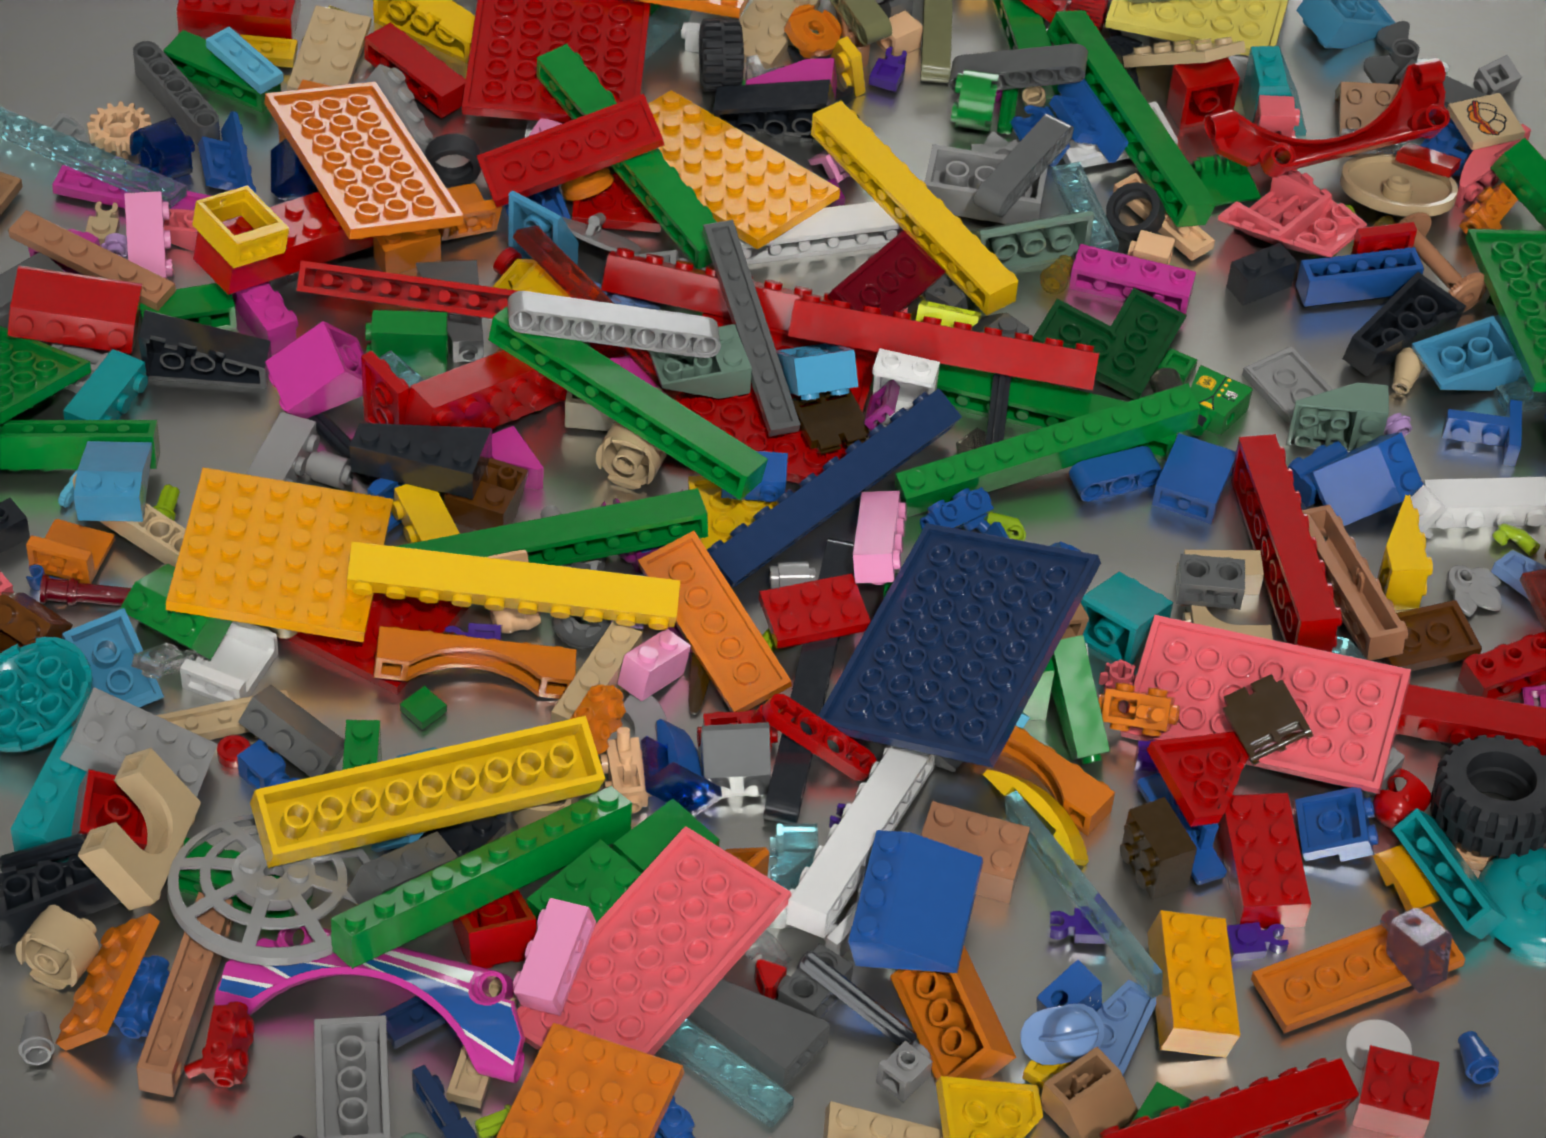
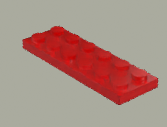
[477,94,665,208]

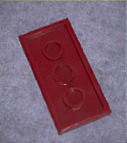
[828,230,946,316]

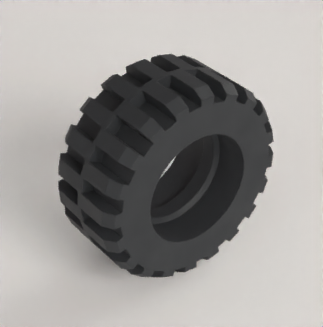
[1430,735,1546,859]

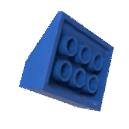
[848,830,983,973]

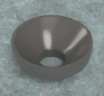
[553,615,611,649]

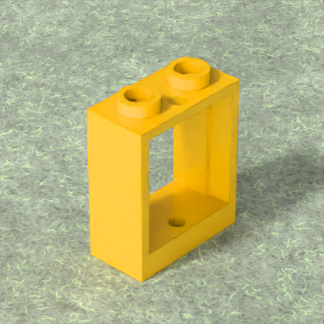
[192,185,289,268]

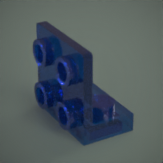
[641,736,722,817]

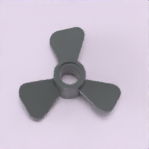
[1363,21,1450,84]

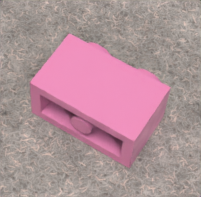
[617,629,691,701]

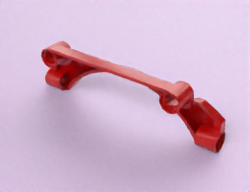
[1204,58,1450,178]

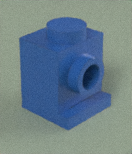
[237,739,290,790]

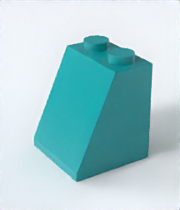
[1241,46,1307,136]
[1081,571,1173,665]

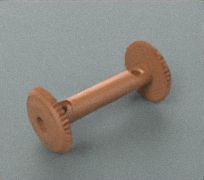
[1398,212,1487,312]

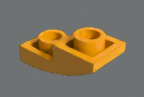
[1373,845,1440,914]

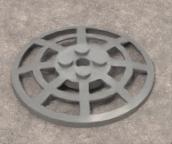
[168,814,370,966]

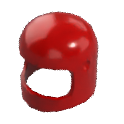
[1372,768,1432,830]

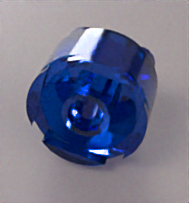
[129,117,195,185]

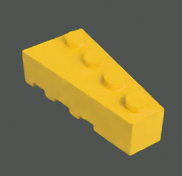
[373,0,475,64]

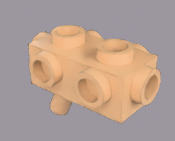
[599,727,654,814]

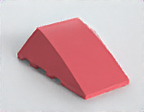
[1218,169,1367,257]

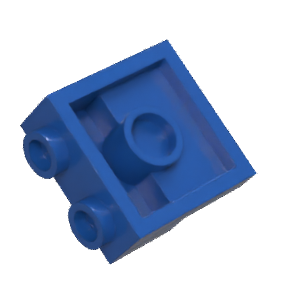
[1295,787,1379,862]

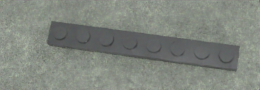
[702,220,800,437]

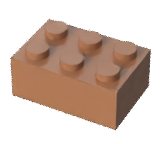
[921,801,1030,904]

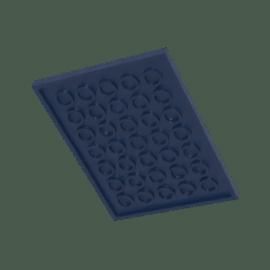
[818,523,1101,768]

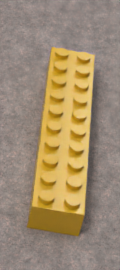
[250,716,605,868]

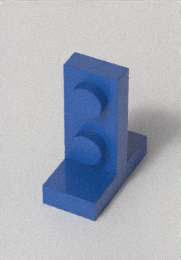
[1442,399,1522,467]

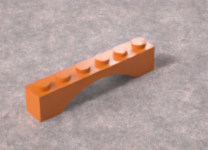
[373,626,577,699]
[1000,726,1115,836]

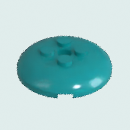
[0,637,92,753]
[1478,847,1546,963]

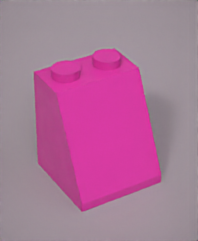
[265,321,364,419]

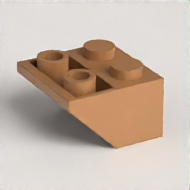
[1041,1047,1139,1138]

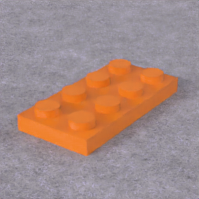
[55,913,160,1051]

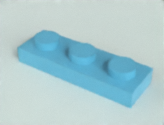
[206,27,284,94]

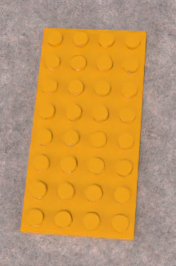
[648,90,840,250]

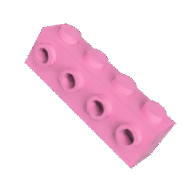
[853,491,907,585]

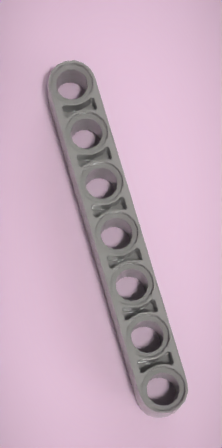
[508,291,721,358]

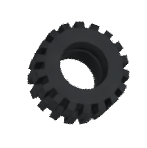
[699,18,744,91]

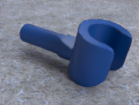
[26,564,66,591]

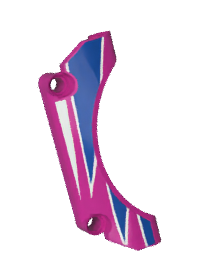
[214,926,525,1083]

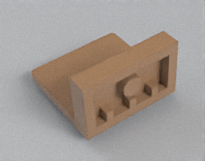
[1335,82,1398,137]

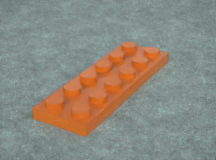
[638,531,792,712]
[1251,906,1465,1033]

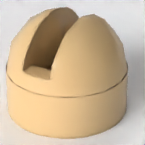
[1022,86,1046,108]

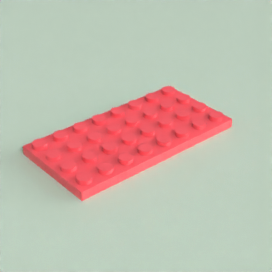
[1120,615,1411,794]
[517,826,792,1056]

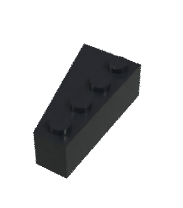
[713,79,836,143]
[1342,272,1466,376]
[139,310,272,389]
[349,423,492,499]
[0,855,121,948]

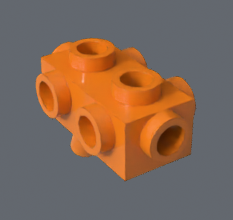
[1459,183,1519,235]
[1099,682,1180,736]
[570,684,626,754]

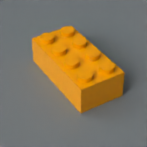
[1147,910,1241,1058]

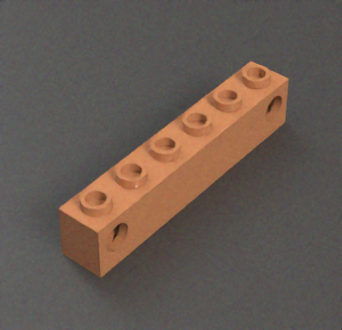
[1302,505,1408,661]
[136,892,234,1097]

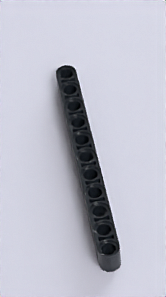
[763,538,855,826]

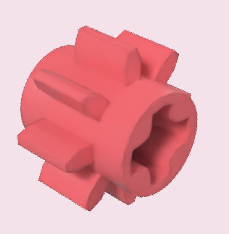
[1099,659,1136,694]

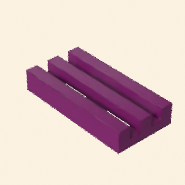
[864,380,900,430]

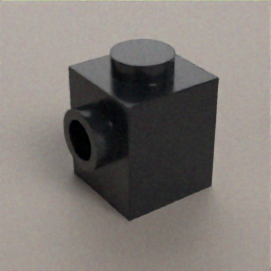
[0,497,30,553]

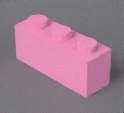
[124,191,173,279]
[513,898,596,1016]

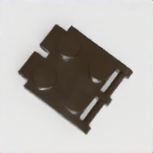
[792,388,869,454]
[1223,674,1313,766]

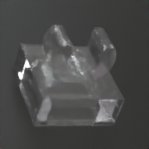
[745,930,792,967]

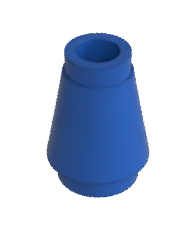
[1458,1031,1499,1084]

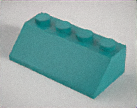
[10,726,87,863]

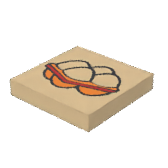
[1447,93,1525,150]

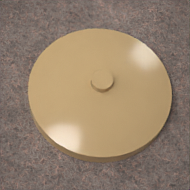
[1340,154,1458,217]

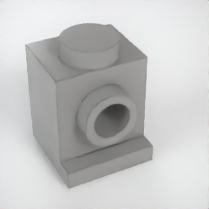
[1473,55,1522,95]
[876,1041,933,1102]

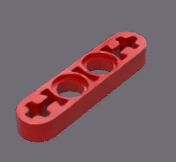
[762,693,877,781]

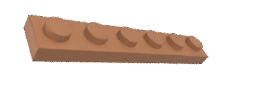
[8,210,176,311]

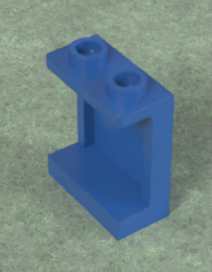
[1152,433,1236,524]

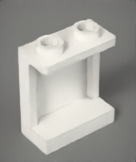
[873,348,940,425]
[180,621,278,702]

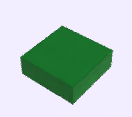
[1156,348,1198,385]
[400,686,447,730]

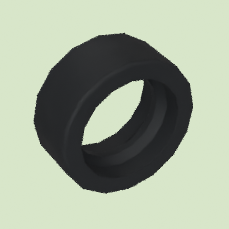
[425,134,481,188]
[1106,182,1165,241]

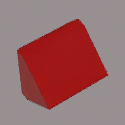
[754,959,787,1000]

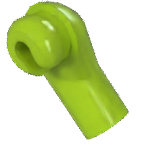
[987,512,1026,541]
[1492,523,1540,556]

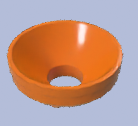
[560,167,614,201]

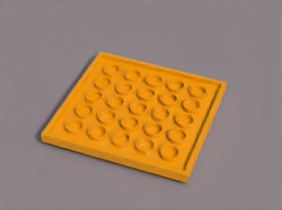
[166,467,393,642]

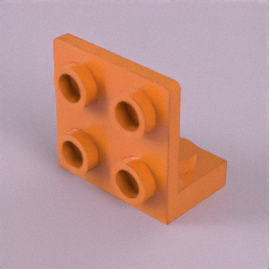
[437,183,502,241]
[26,519,115,584]

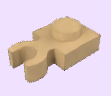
[85,201,120,246]

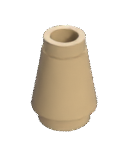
[1392,348,1425,394]

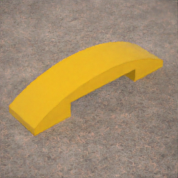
[983,769,1089,866]

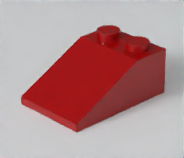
[452,889,537,969]

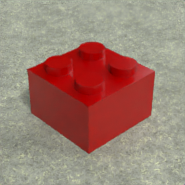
[1166,57,1240,130]
[71,769,148,851]
[1352,1045,1440,1138]

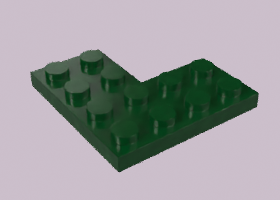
[1032,288,1187,400]

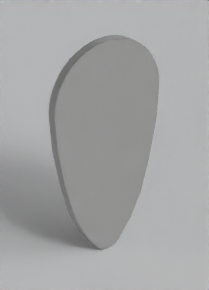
[562,213,641,255]

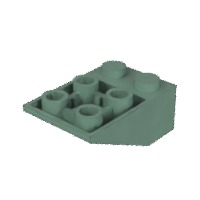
[648,324,752,399]
[1286,382,1389,451]

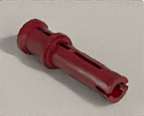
[40,574,131,606]

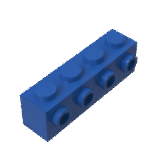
[1296,247,1424,307]

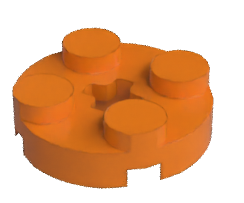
[784,4,842,59]

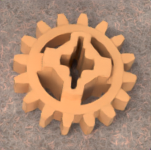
[87,101,153,156]

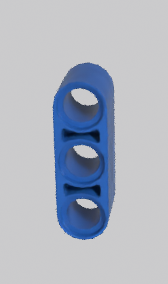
[1069,446,1162,502]

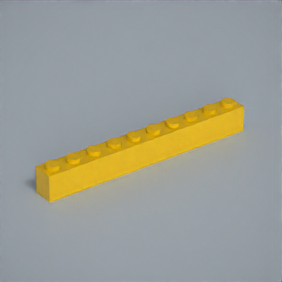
[811,101,1019,315]
[347,541,680,630]

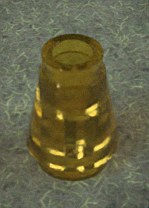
[1040,255,1074,295]

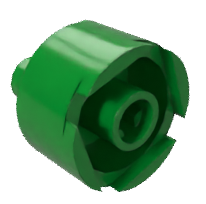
[950,69,999,132]

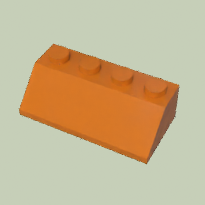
[890,946,1016,1080]

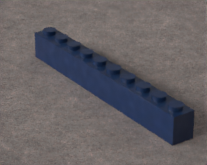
[707,388,962,589]

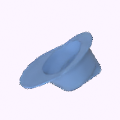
[1021,1004,1104,1065]

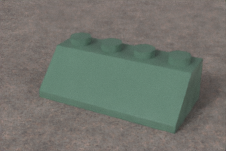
[970,211,1094,271]

